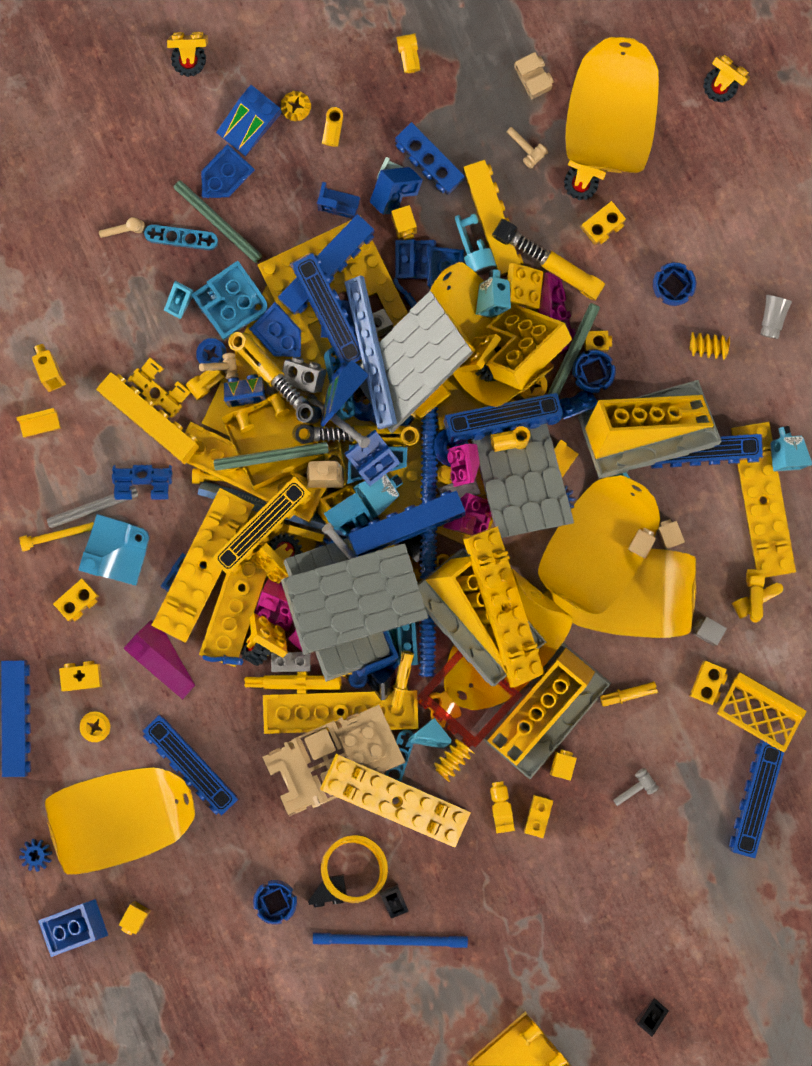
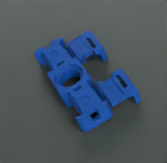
[112,465,173,500]

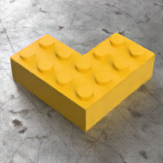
[486,303,572,390]

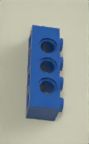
[395,122,465,195]

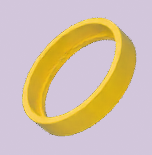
[321,835,388,903]

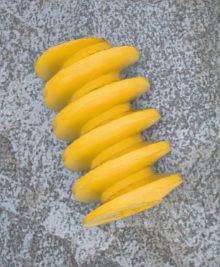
[689,332,730,360]
[434,739,475,782]

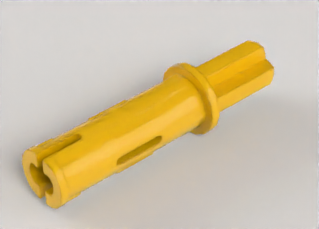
[391,650,414,708]
[600,681,658,707]

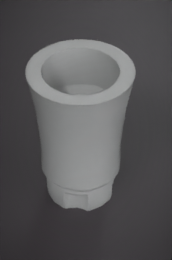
[760,295,792,339]

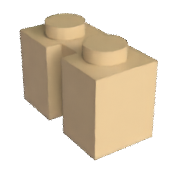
[514,52,554,100]

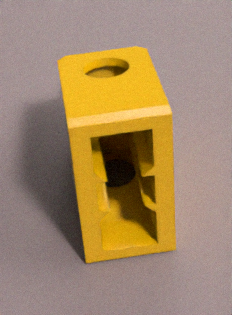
[32,344,66,392]

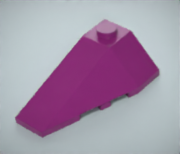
[537,272,576,354]
[123,620,195,700]

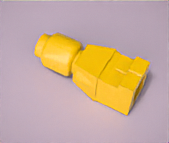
[490,781,515,833]

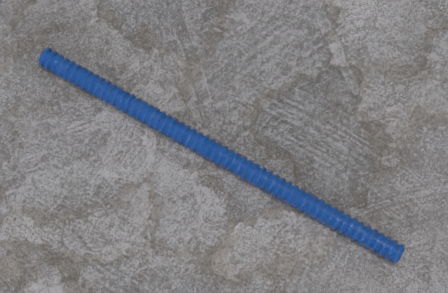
[419,407,438,677]

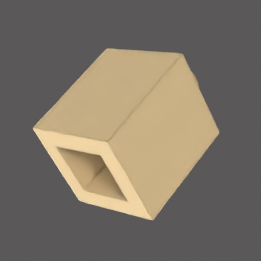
[658,519,685,550]
[628,528,656,558]

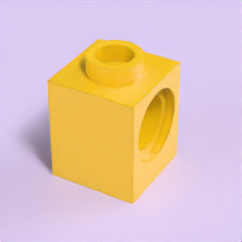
[584,331,612,353]

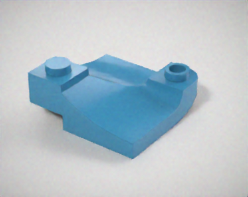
[191,261,268,340]
[79,514,150,586]

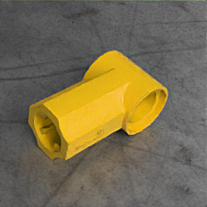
[396,33,420,74]
[322,107,343,147]
[186,370,225,400]
[490,426,530,452]

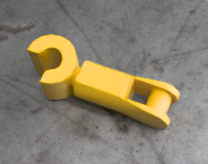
[746,569,765,623]
[731,583,783,619]

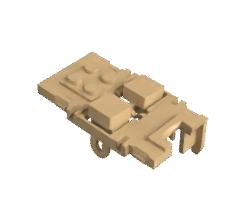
[263,705,405,817]

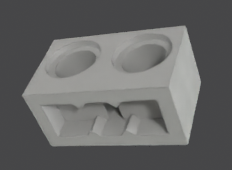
[282,357,327,393]
[692,617,727,646]
[271,652,311,672]

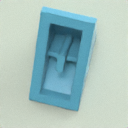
[164,281,194,319]
[408,718,451,749]

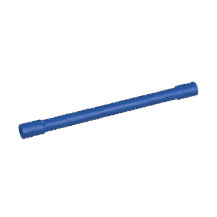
[313,933,468,948]

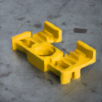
[128,358,191,418]

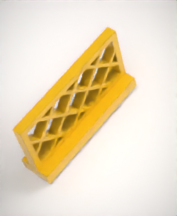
[717,672,807,752]

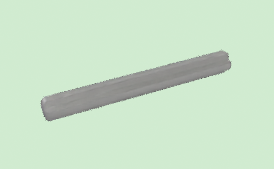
[47,487,138,528]

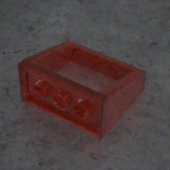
[417,650,523,748]

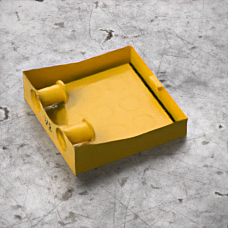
[222,386,325,491]
[467,1011,572,1066]

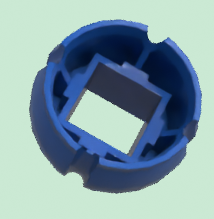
[652,262,697,306]
[572,349,616,393]
[253,880,297,925]

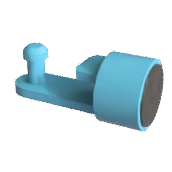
[455,213,497,275]

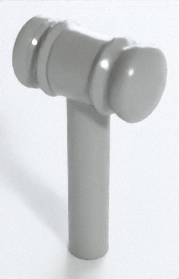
[613,768,659,806]

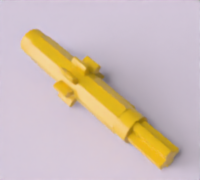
[244,671,341,694]

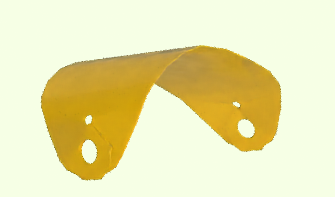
[565,37,659,173]
[430,262,554,407]
[538,475,660,614]
[551,548,696,638]
[444,568,573,710]
[45,767,195,874]

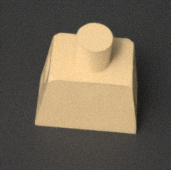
[307,461,344,488]

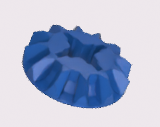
[196,338,227,364]

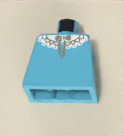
[476,269,511,318]
[771,426,812,472]
[353,474,403,518]

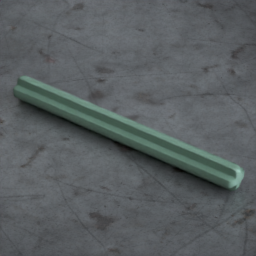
[174,180,262,263]
[547,303,600,397]
[214,442,329,470]

